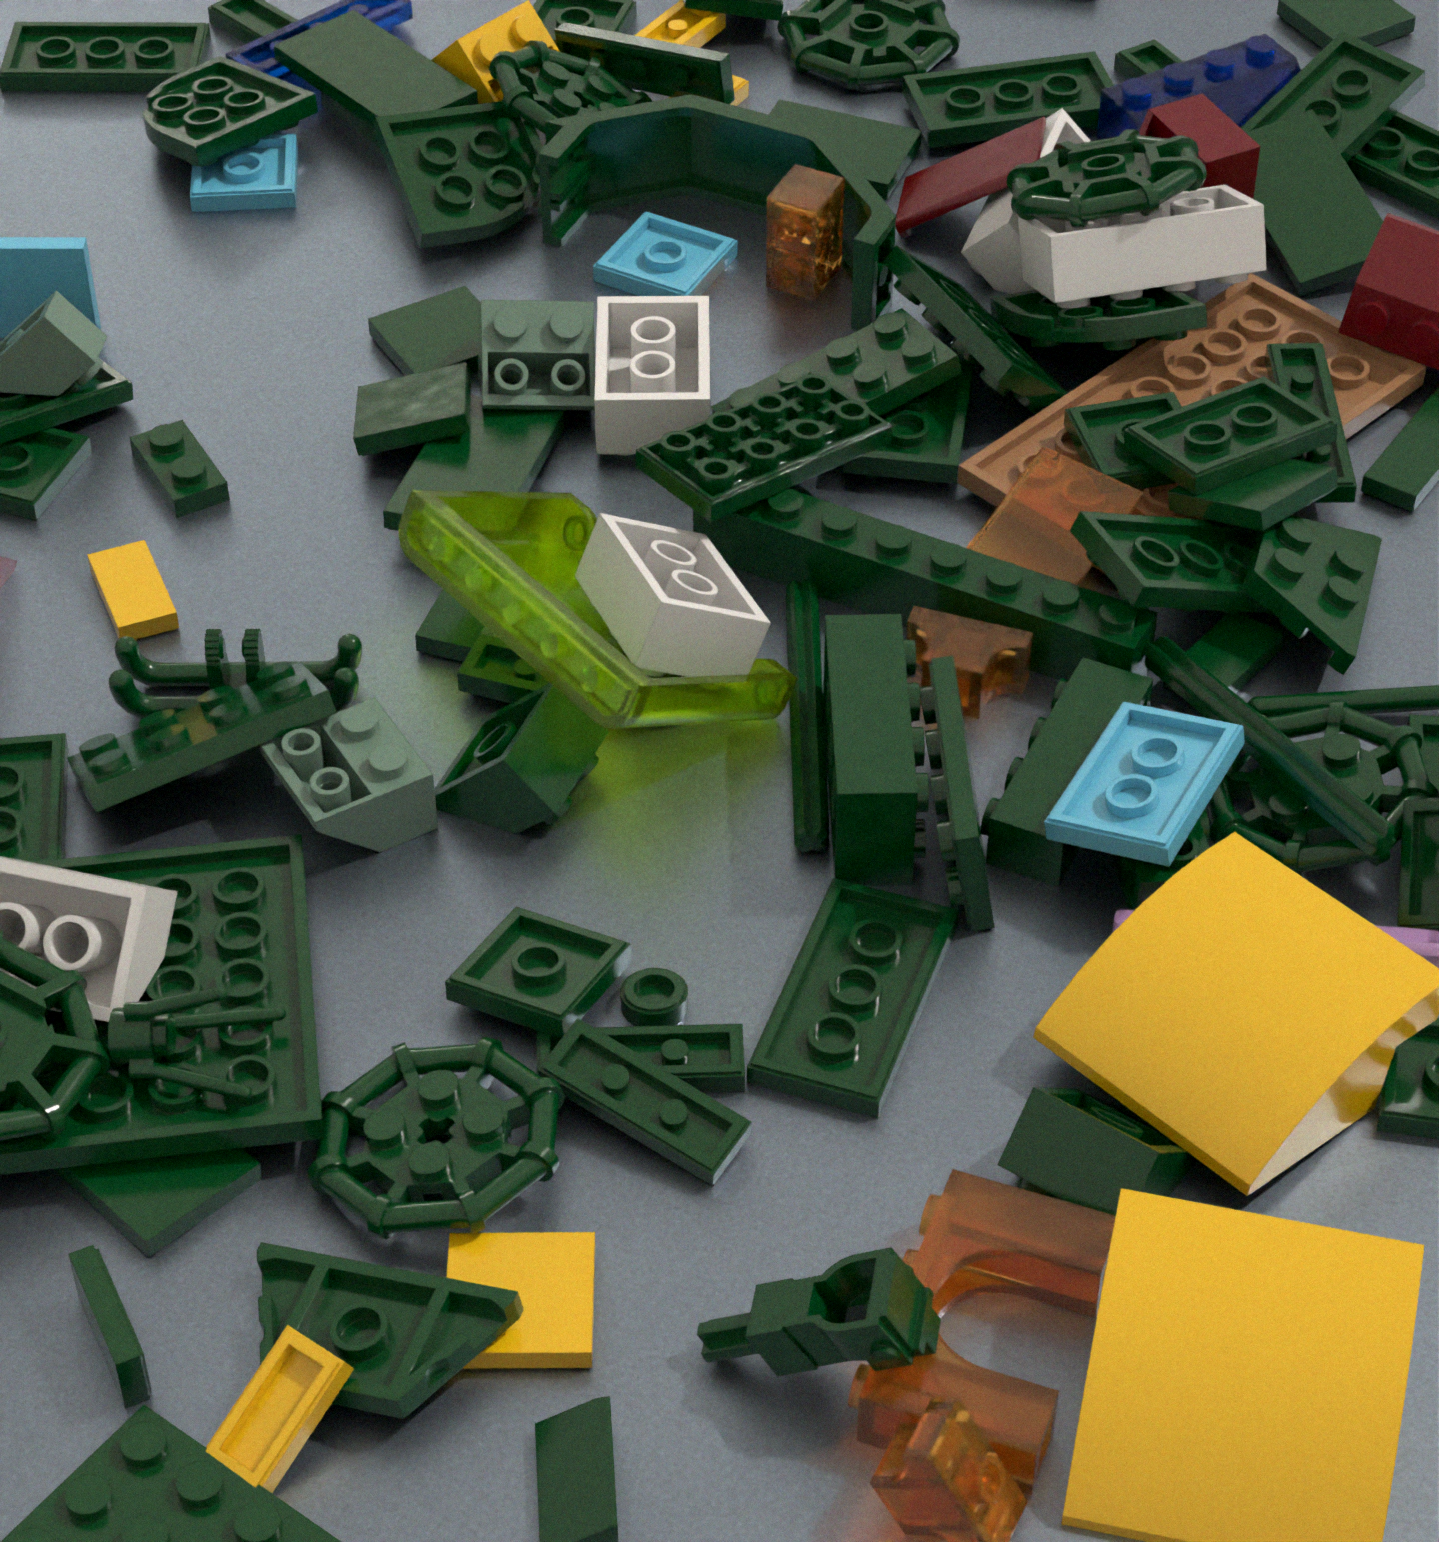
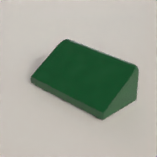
[535,1396,618,1542]

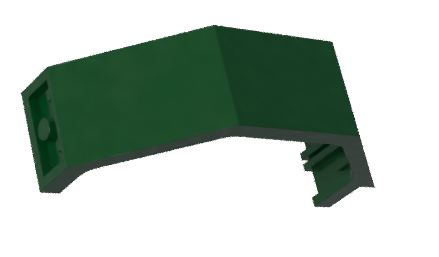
[535,94,896,331]

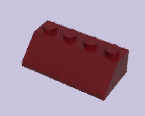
[1338,213,1439,370]

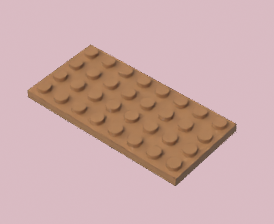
[957,273,1426,573]

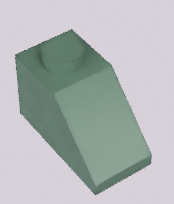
[0,290,107,396]

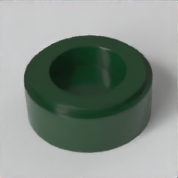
[620,968,688,1026]

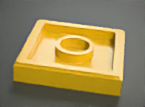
[446,1232,596,1369]

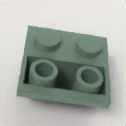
[478,299,595,410]
[259,697,438,852]

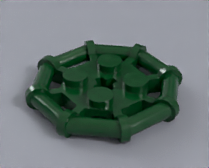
[777,0,960,91]
[489,40,652,134]
[1006,129,1207,228]
[1207,700,1439,876]
[0,931,111,1141]
[308,1037,565,1240]

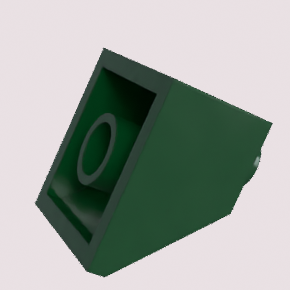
[434,678,609,834]
[997,1087,1196,1237]

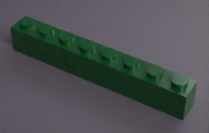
[693,489,1158,680]

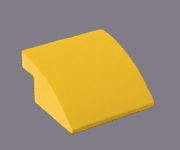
[1033,832,1439,1196]
[1061,1188,1424,1542]

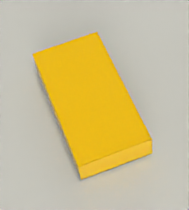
[87,540,179,640]
[206,1325,354,1493]

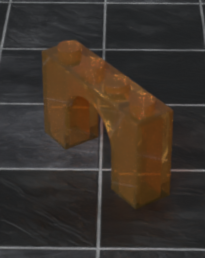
[848,1169,1116,1496]

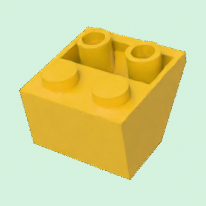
[431,0,560,104]

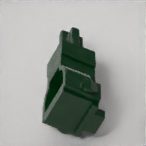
[697,1247,941,1377]

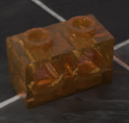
[766,164,844,301]

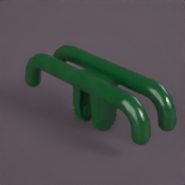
[109,629,362,719]

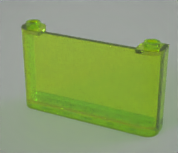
[399,490,798,729]

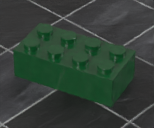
[823,614,929,886]

